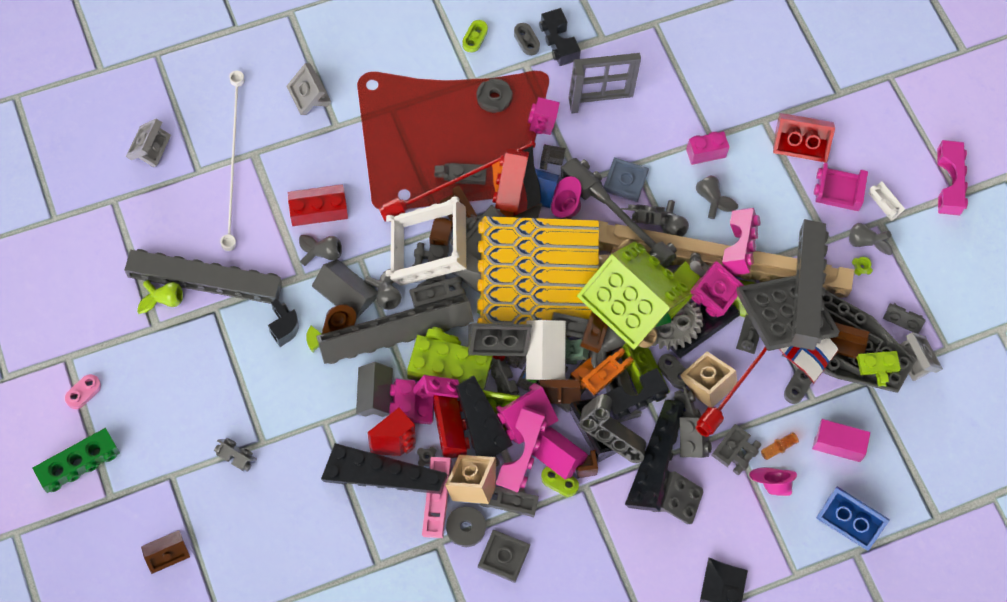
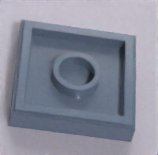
[604,157,649,202]

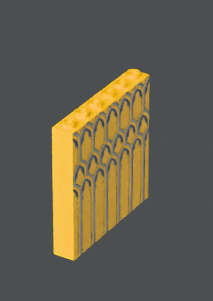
[477,216,599,337]

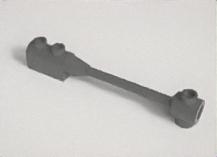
[561,158,677,268]

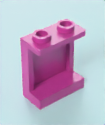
[813,162,868,211]
[496,383,559,444]

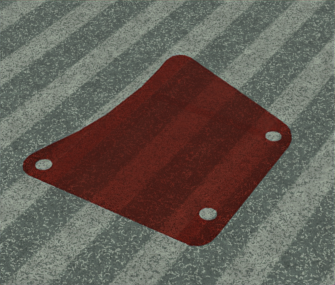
[357,71,549,209]

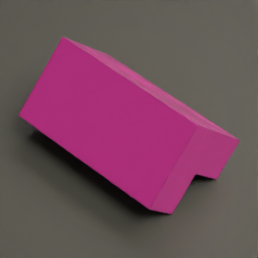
[812,419,871,462]
[533,426,588,480]

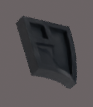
[700,557,748,602]

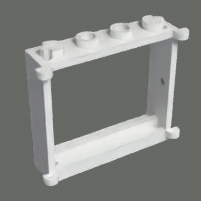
[386,197,467,286]

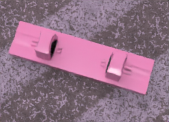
[422,457,452,538]

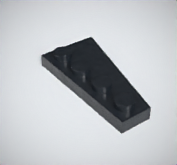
[670,304,740,358]
[455,376,513,457]

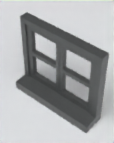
[568,53,641,113]

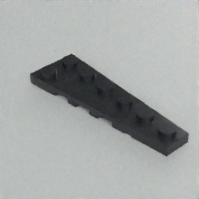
[625,400,685,512]
[321,443,447,494]

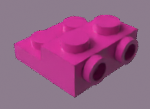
[690,261,744,317]
[389,379,433,424]

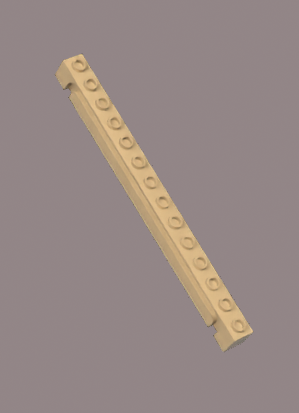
[599,221,854,298]

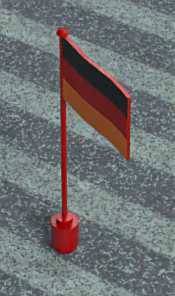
[378,141,541,222]

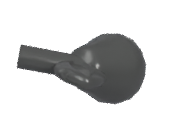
[696,175,738,219]
[664,200,689,236]
[849,223,893,255]
[299,235,342,266]
[364,268,402,310]
[582,326,626,369]

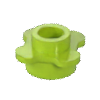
[852,257,873,276]

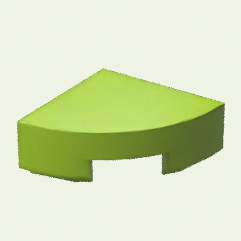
[306,325,322,353]

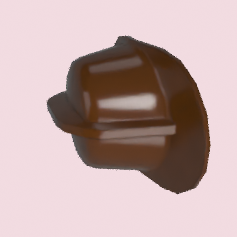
[322,304,357,334]

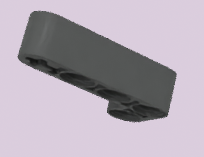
[579,394,646,463]

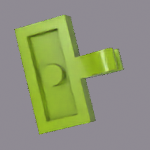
[857,351,901,387]

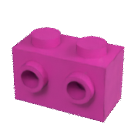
[528,97,560,135]
[686,131,729,165]

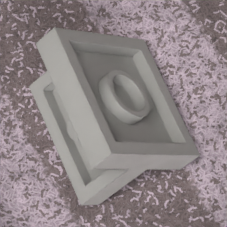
[286,63,331,115]
[126,118,171,167]
[900,332,943,381]

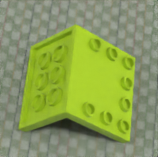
[577,241,691,350]

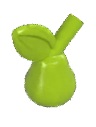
[137,280,183,314]

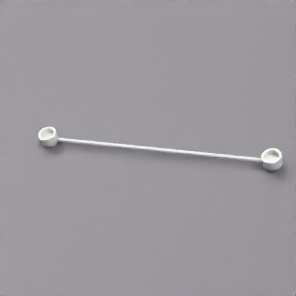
[220,70,245,251]

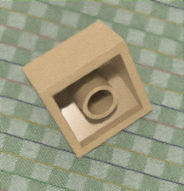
[681,351,737,407]
[445,455,496,504]

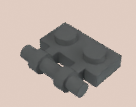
[412,242,449,282]
[711,424,761,475]

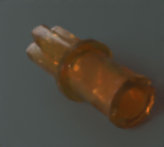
[761,432,799,460]

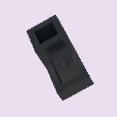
[268,299,299,347]

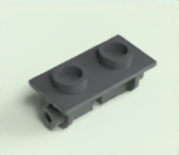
[883,303,926,334]
[736,315,760,354]
[491,359,520,396]
[674,386,701,417]
[214,438,257,472]

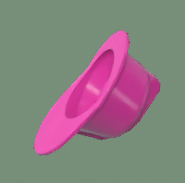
[551,176,582,219]
[749,467,797,496]

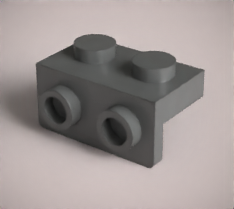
[680,417,712,458]

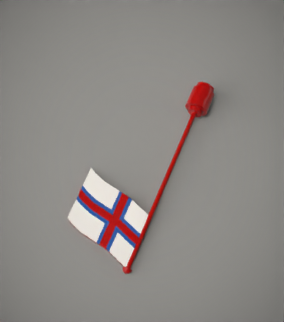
[695,338,838,437]

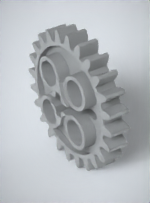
[652,300,703,350]

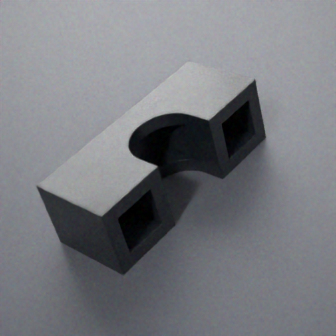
[539,8,581,66]
[604,368,669,420]

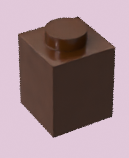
[429,217,453,246]

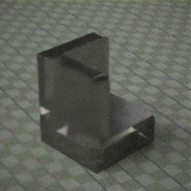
[540,144,566,170]

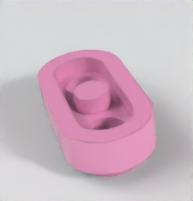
[65,374,101,409]

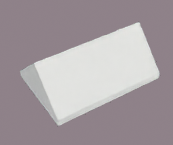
[526,320,566,380]

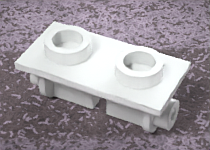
[868,181,905,221]

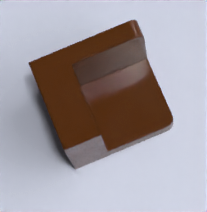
[576,450,598,478]

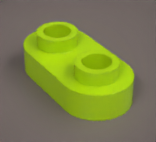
[462,20,488,53]
[426,327,462,345]
[541,466,579,497]

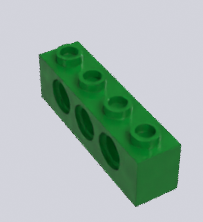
[32,427,120,493]

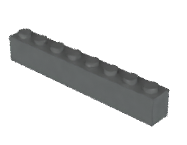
[791,219,829,350]
[124,249,282,304]
[316,294,474,364]

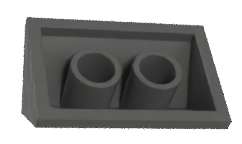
[312,259,377,319]
[468,323,532,356]

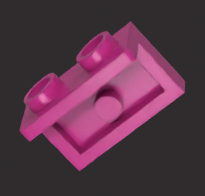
[413,375,459,398]

